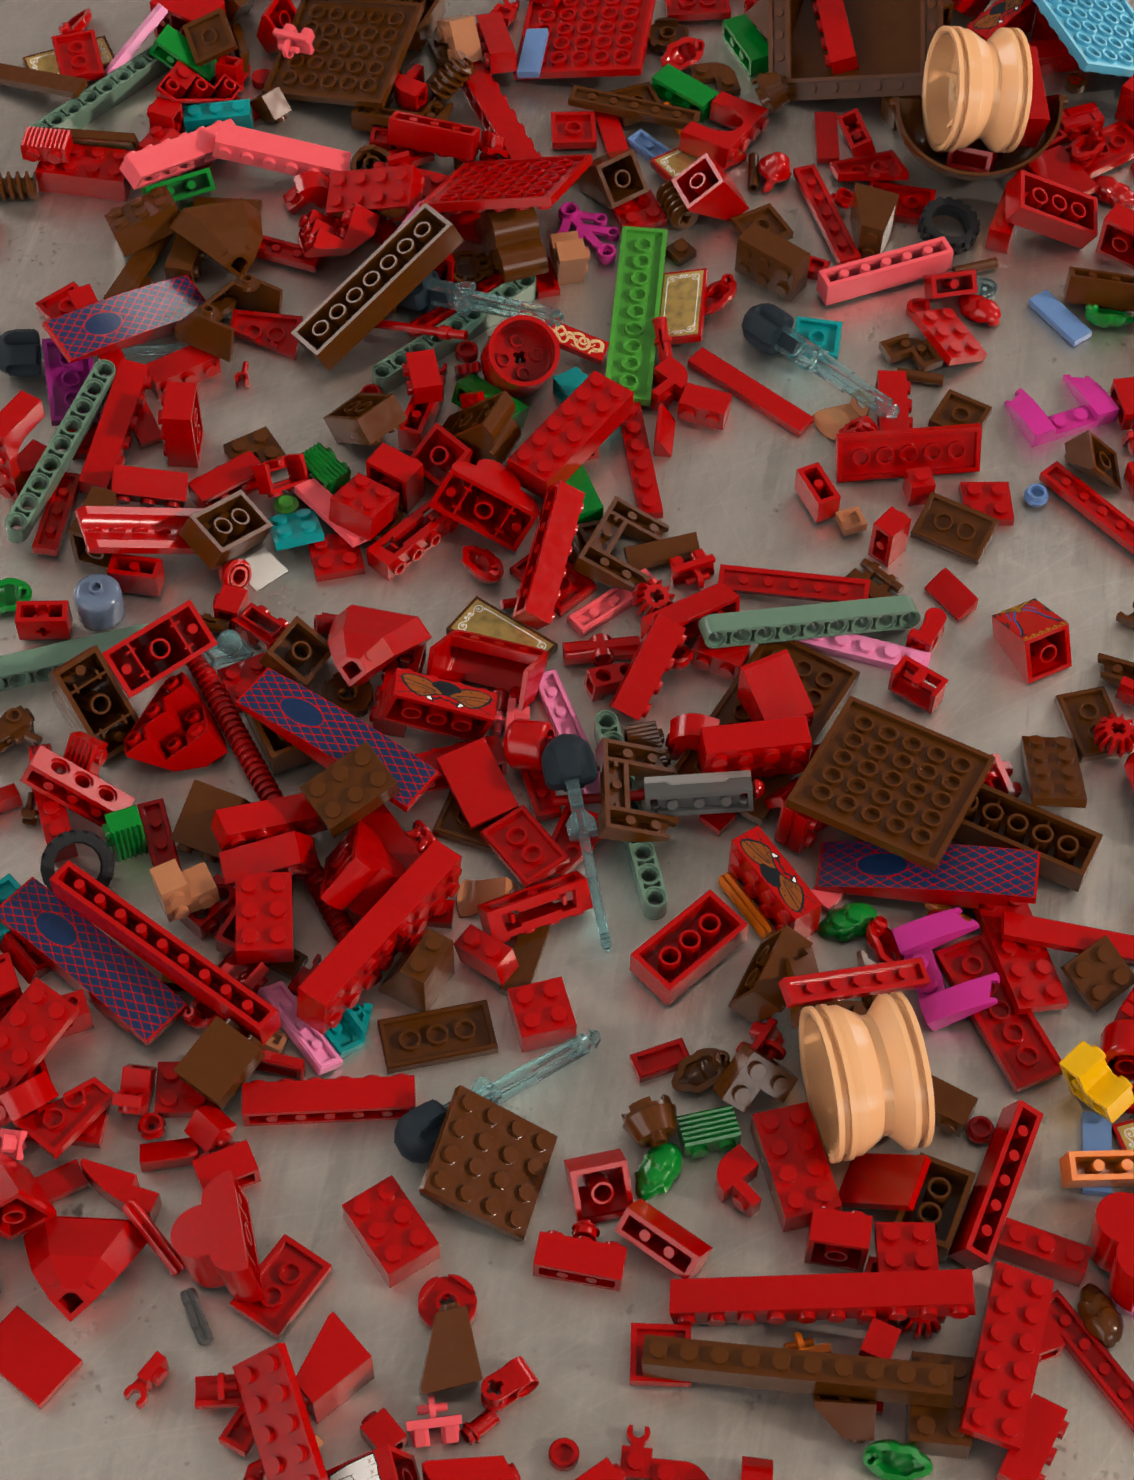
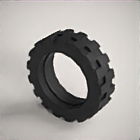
[917,197,980,255]
[40,830,115,892]

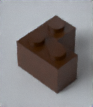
[713,1042,799,1113]

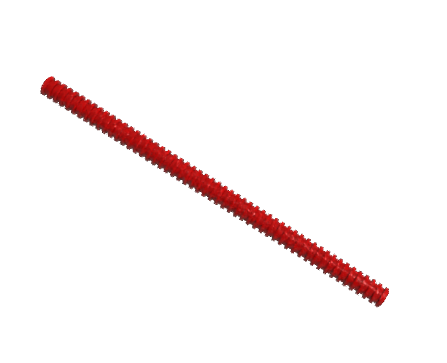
[186,652,382,987]

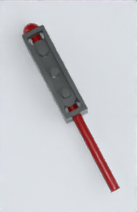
[553,770,765,816]

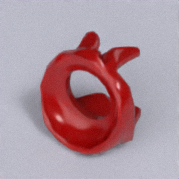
[406,820,439,854]

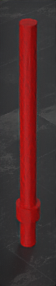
[374,320,468,340]

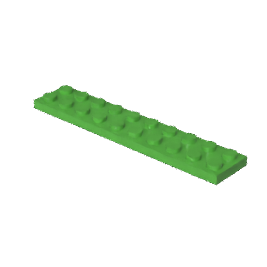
[605,226,668,406]

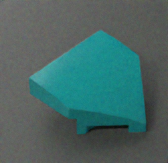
[324,1002,373,1058]

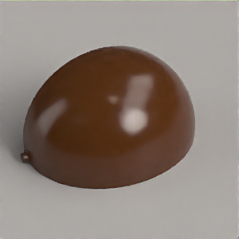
[889,94,1068,181]

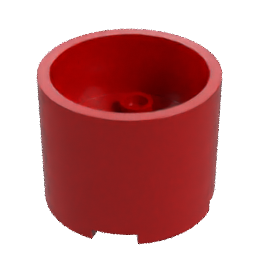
[480,315,560,398]

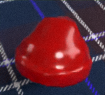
[757,152,792,194]

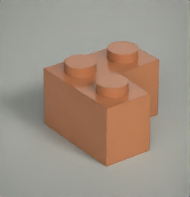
[436,15,483,64]
[549,231,590,285]
[149,858,220,923]

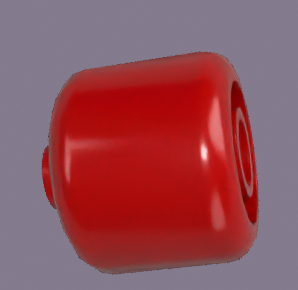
[502,719,555,771]
[1100,1019,1134,1082]

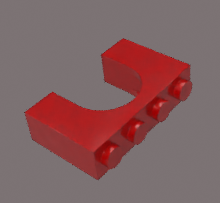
[679,91,769,169]
[0,390,52,501]

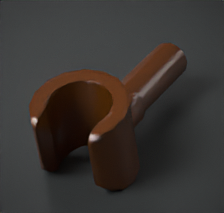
[21,792,39,826]

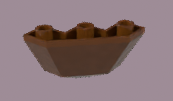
[169,198,263,277]

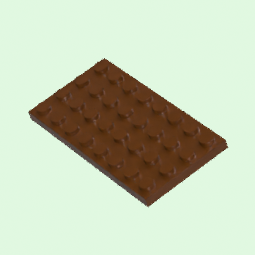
[675,640,860,826]

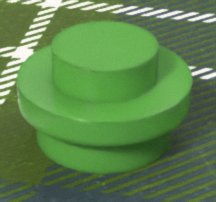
[274,494,299,514]

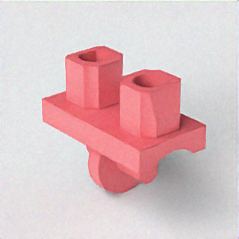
[272,23,315,59]
[489,698,530,736]
[0,1128,28,1161]
[406,1394,462,1448]

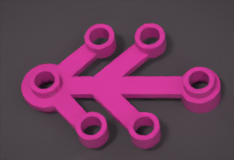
[557,202,620,265]

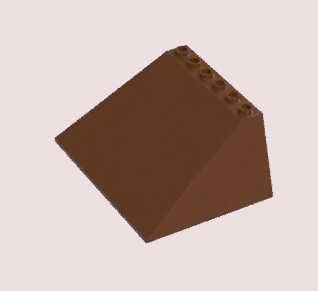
[768,0,943,101]

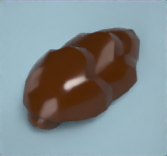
[671,1048,730,1094]
[1077,1283,1124,1348]

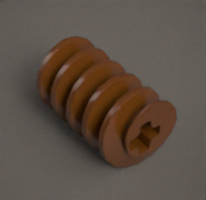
[428,50,475,100]
[0,171,37,200]
[656,180,698,230]

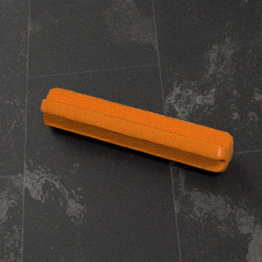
[718,872,774,939]

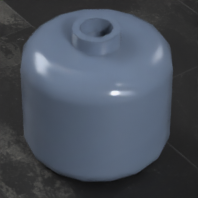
[73,574,125,630]

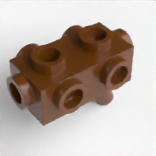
[0,705,43,754]

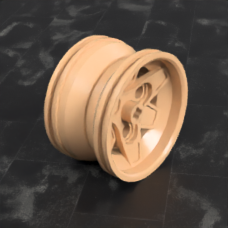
[922,26,1033,153]
[799,991,935,1164]

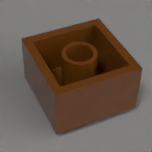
[259,616,331,687]

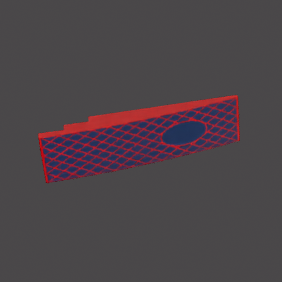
[42,275,206,363]
[235,668,439,813]
[815,841,1041,909]
[0,877,188,1047]

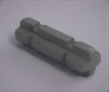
[180,1288,213,1346]

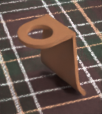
[812,389,871,440]
[456,877,521,918]

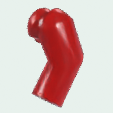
[492,688,509,715]

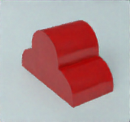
[150,0,231,60]
[428,459,540,552]
[102,600,218,698]
[320,820,406,918]
[170,1170,265,1302]
[1088,1192,1134,1312]

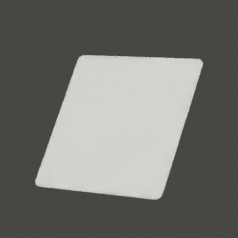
[244,547,288,591]

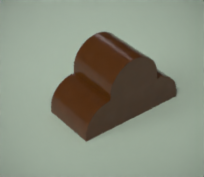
[475,207,549,283]
[442,390,521,465]
[49,645,139,762]

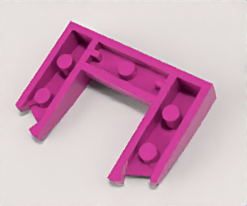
[1004,374,1119,448]
[892,907,1000,1032]

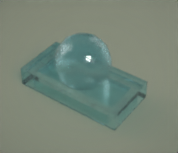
[201,629,254,667]

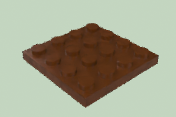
[419,1085,558,1242]

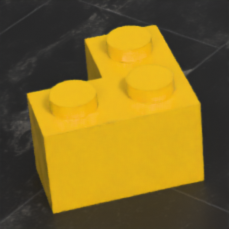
[1059,1040,1134,1124]

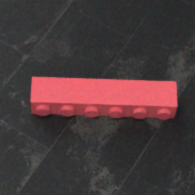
[119,119,235,190]
[212,122,352,178]
[816,236,954,306]

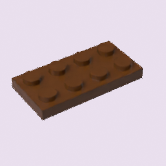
[1020,735,1087,808]

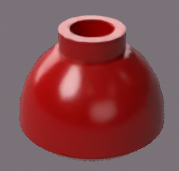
[218,558,252,589]

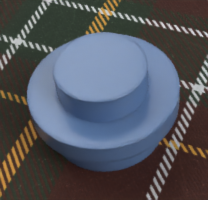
[1024,484,1049,507]

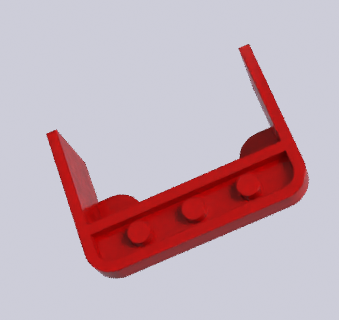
[426,630,548,711]

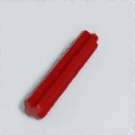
[122,1199,185,1276]

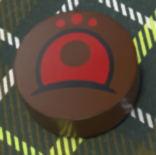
[1064,73,1087,94]

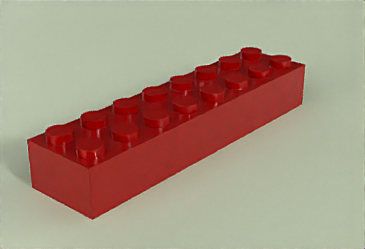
[297,839,462,1035]

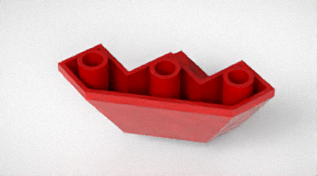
[154,60,242,107]
[297,203,380,258]
[327,605,432,687]
[123,672,228,772]
[23,1216,147,1322]

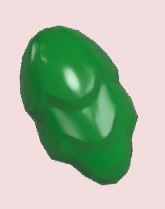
[1085,304,1134,328]
[0,578,32,614]
[818,902,877,942]
[634,1142,682,1201]
[862,1439,933,1480]

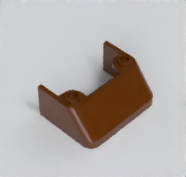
[174,274,283,362]

